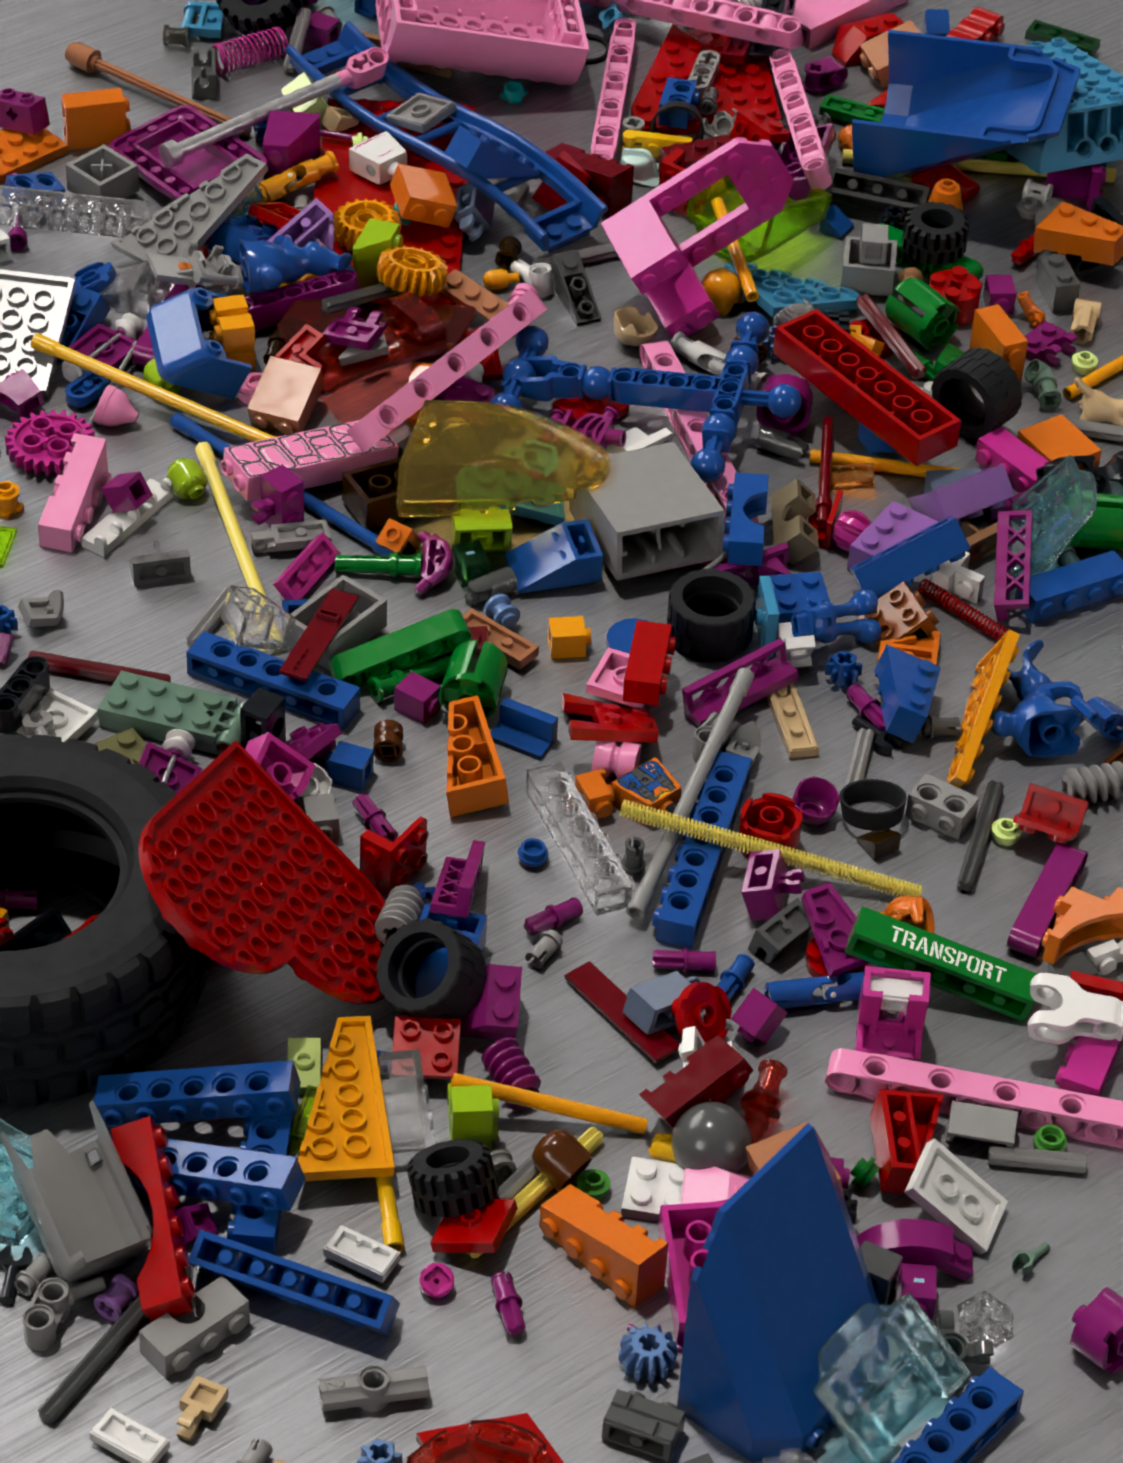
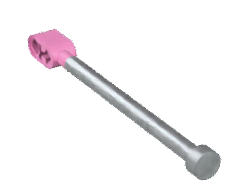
[158,47,389,168]

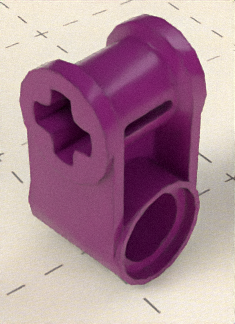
[803,56,848,94]

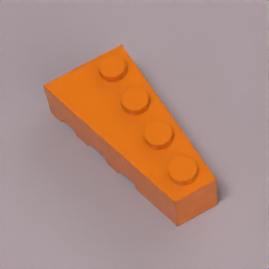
[446,695,509,818]
[539,1184,668,1308]

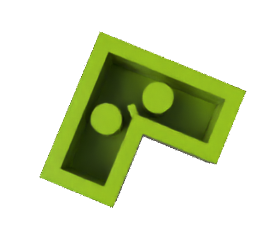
[447,1083,499,1152]

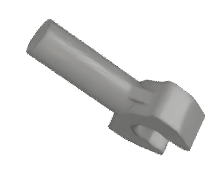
[22,710,54,736]

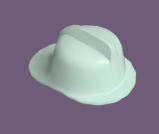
[619,148,660,188]

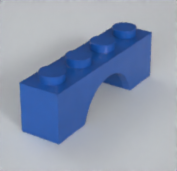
[722,473,769,566]

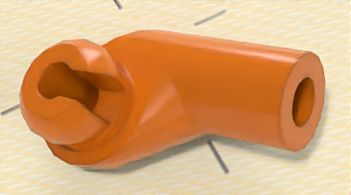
[1017,291,1046,328]

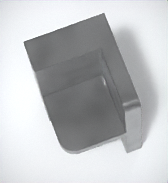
[129,540,191,586]

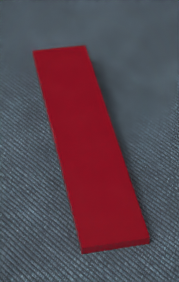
[279,588,359,682]
[564,961,679,1063]

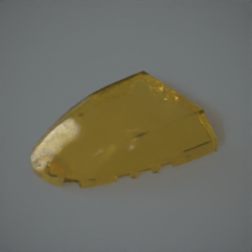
[396,400,610,517]

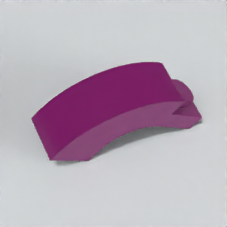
[857,1219,973,1281]

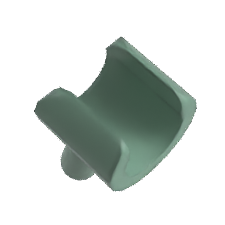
[1012,1242,1050,1276]

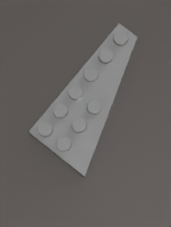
[111,154,268,269]

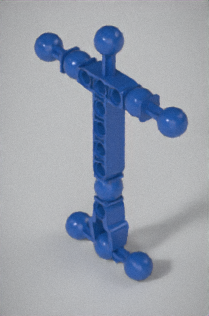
[488,312,802,483]

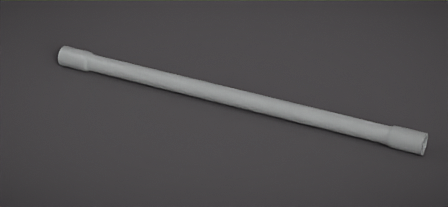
[626,668,755,920]

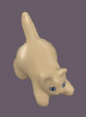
[1074,377,1123,426]

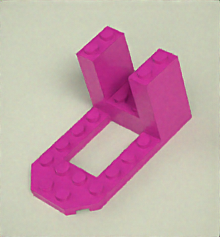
[601,137,794,339]

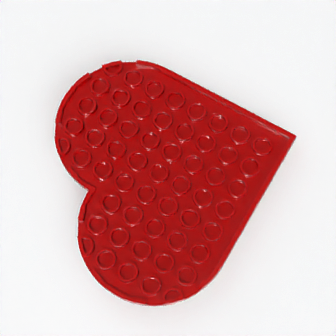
[138,740,386,1004]

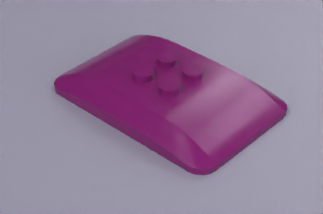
[109,105,268,200]

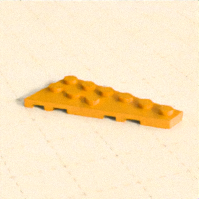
[298,1016,395,1182]

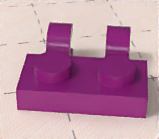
[322,306,387,351]
[1025,321,1077,367]

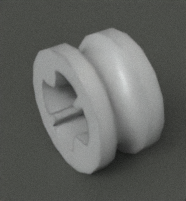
[491,1149,516,1182]

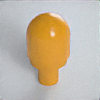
[483,269,520,291]

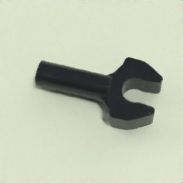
[852,715,903,756]
[0,1245,33,1305]

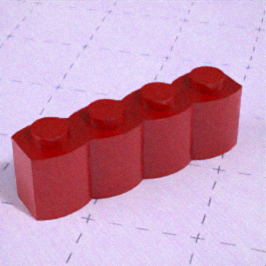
[946,6,1005,42]

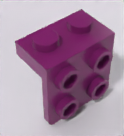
[1045,163,1106,212]

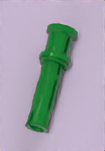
[335,552,422,578]
[368,655,451,703]

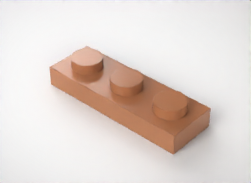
[439,269,509,323]
[462,608,539,670]

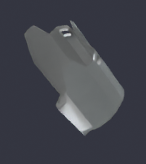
[0,1099,153,1282]

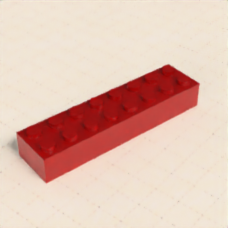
[773,309,961,466]

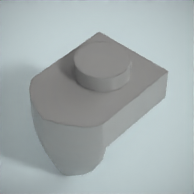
[18,590,64,627]
[725,721,761,768]

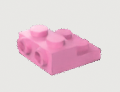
[586,647,644,708]

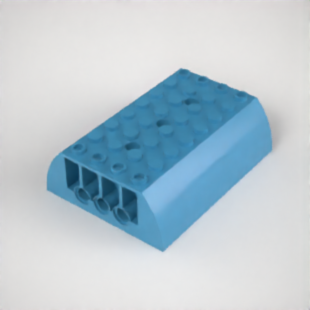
[1005,38,1123,174]

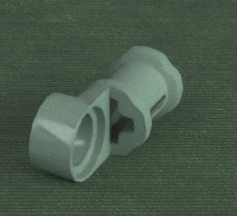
[1024,359,1062,410]

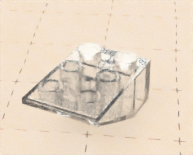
[98,260,174,320]

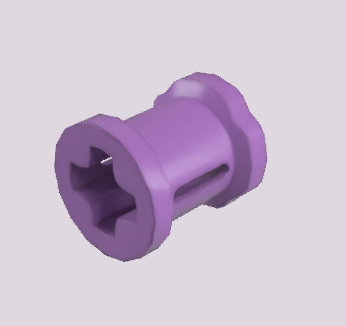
[94,1274,139,1322]

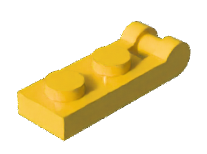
[622,130,693,160]

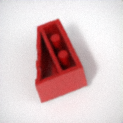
[869,1089,944,1195]

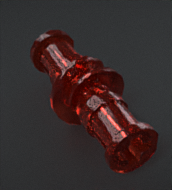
[740,1059,788,1144]

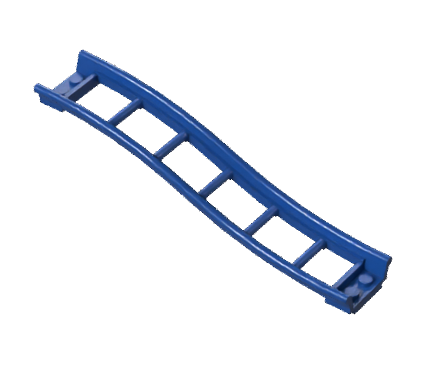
[285,21,608,253]

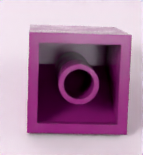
[263,110,321,180]

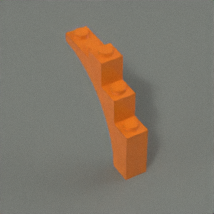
[1041,887,1123,965]

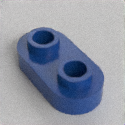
[65,371,111,408]

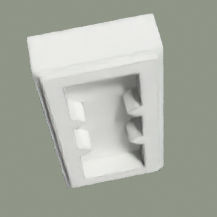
[323,1225,401,1283]
[89,1408,170,1463]

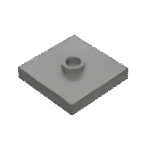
[386,92,457,134]

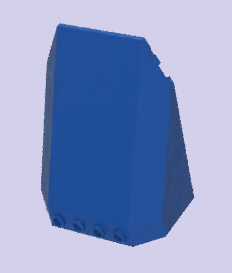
[852,30,1081,179]
[677,1124,888,1461]

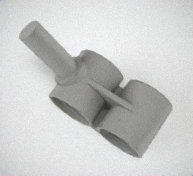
[22,1276,106,1351]

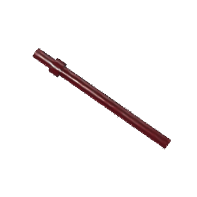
[815,416,834,528]

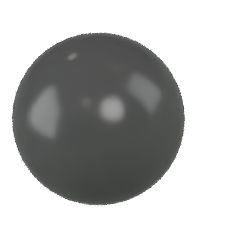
[671,1102,752,1173]

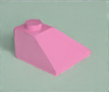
[681,1166,751,1204]

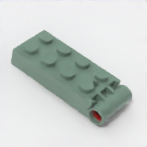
[98,671,246,756]

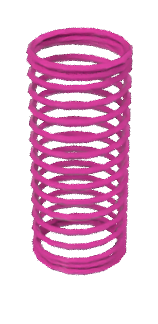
[211,26,289,75]

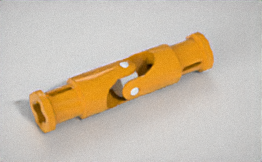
[242,150,339,210]

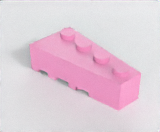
[38,433,112,552]

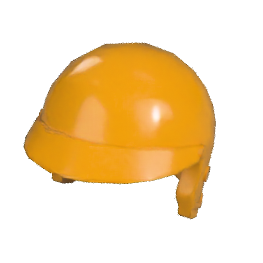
[701,269,743,316]

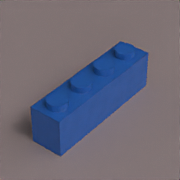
[850,516,971,599]
[1014,550,1123,623]

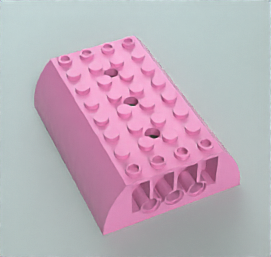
[375,0,589,86]

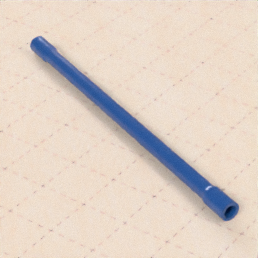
[170,412,403,556]

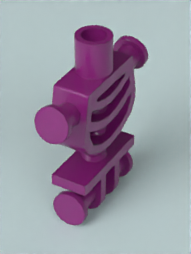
[536,406,627,461]

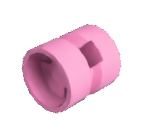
[591,741,641,779]

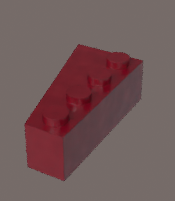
[545,143,634,218]

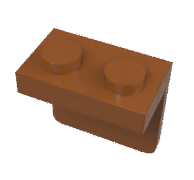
[858,581,941,648]

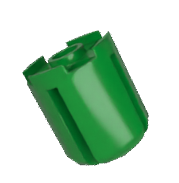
[885,278,961,351]
[1058,492,1123,550]
[438,640,508,718]

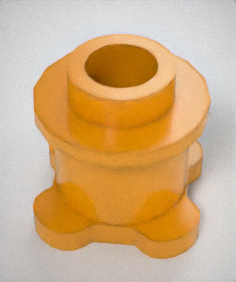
[0,481,24,519]

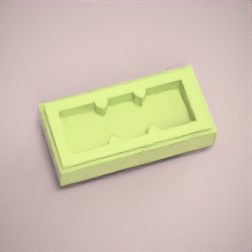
[288,1038,321,1095]

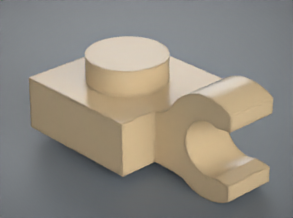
[177,1375,228,1442]

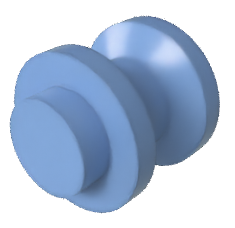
[484,594,520,629]

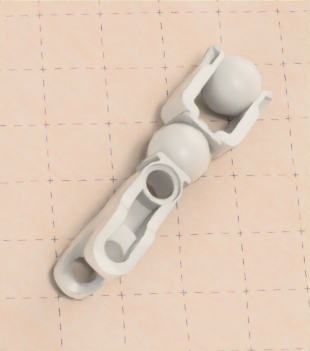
[1027,973,1123,1045]

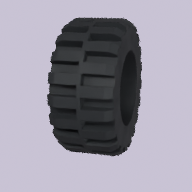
[216,0,309,38]

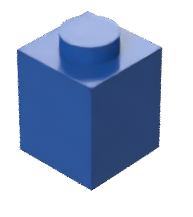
[325,741,374,791]

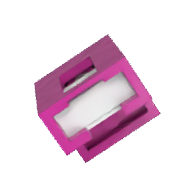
[855,966,931,1062]

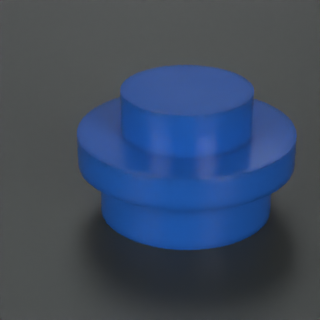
[517,838,548,867]

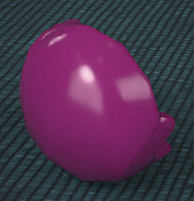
[792,776,840,826]

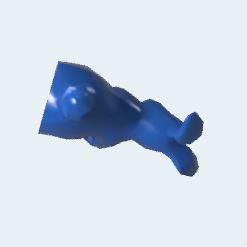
[239,235,353,294]
[991,640,1084,758]

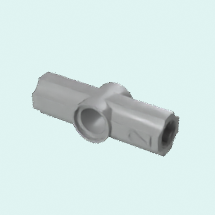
[318,1365,429,1412]

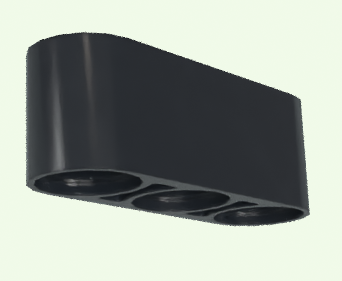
[0,656,50,734]

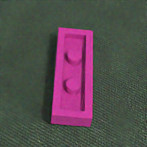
[273,532,340,600]

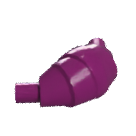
[413,531,454,596]

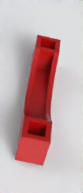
[111,1116,195,1322]

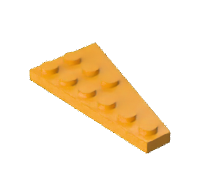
[946,629,1020,788]

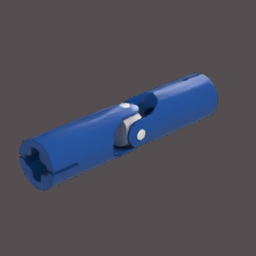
[764,971,864,1010]

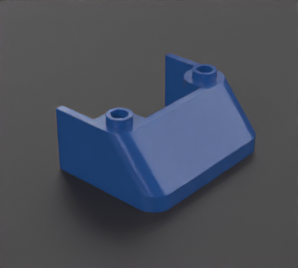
[146,287,252,400]

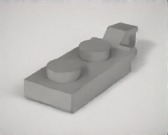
[251,519,332,553]

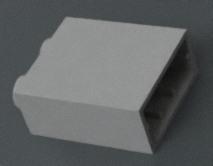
[569,442,724,580]

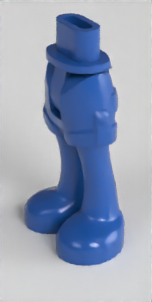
[791,589,881,644]

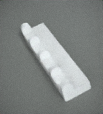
[81,478,173,557]

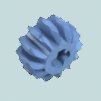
[618,1322,678,1384]

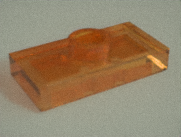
[818,463,875,490]

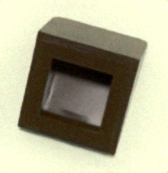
[857,829,901,859]

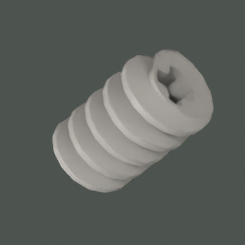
[1061,761,1123,803]
[374,885,424,946]

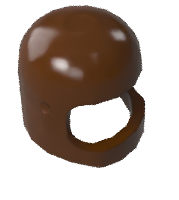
[532,1129,593,1192]

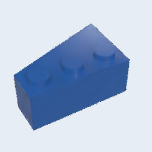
[874,645,941,743]

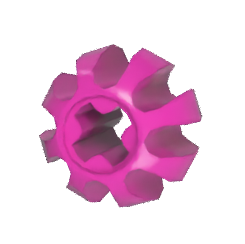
[832,510,871,551]

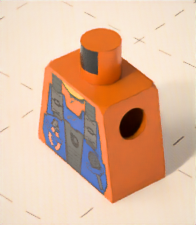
[611,757,682,826]

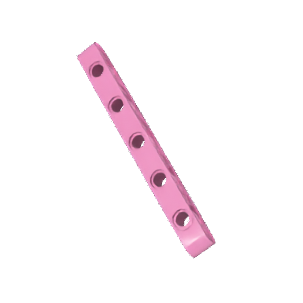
[579,0,803,49]
[590,18,636,160]
[770,48,832,191]
[346,288,547,453]
[640,340,759,527]
[825,1048,1123,1149]

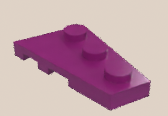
[801,882,870,978]

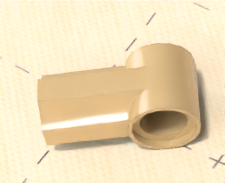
[1070,298,1102,344]

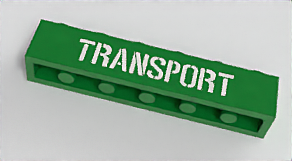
[844,906,1037,1022]

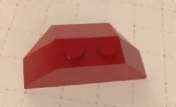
[832,13,904,67]

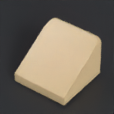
[321,106,359,132]

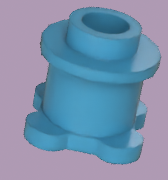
[599,2,630,33]

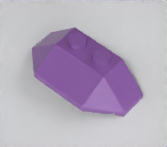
[240,198,334,284]

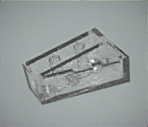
[221,585,296,654]
[379,1049,437,1173]

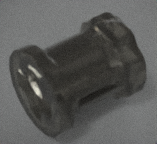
[163,24,190,48]

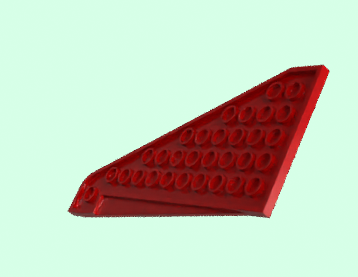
[630,0,783,135]

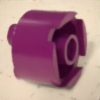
[756,374,813,436]
[1070,1287,1123,1373]

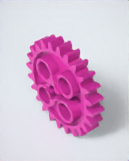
[5,409,95,476]

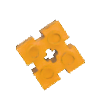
[208,294,256,370]

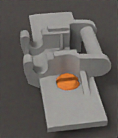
[145,241,254,295]

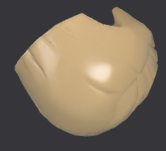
[613,306,658,346]

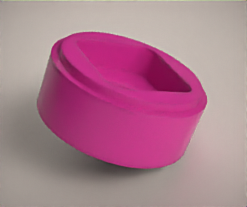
[419,1263,454,1300]

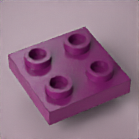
[284,723,342,764]

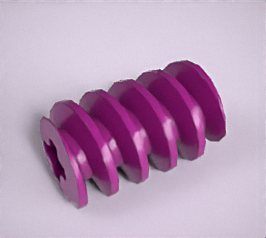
[481,1037,541,1110]

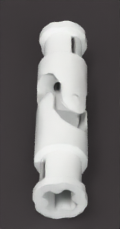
[670,331,769,391]

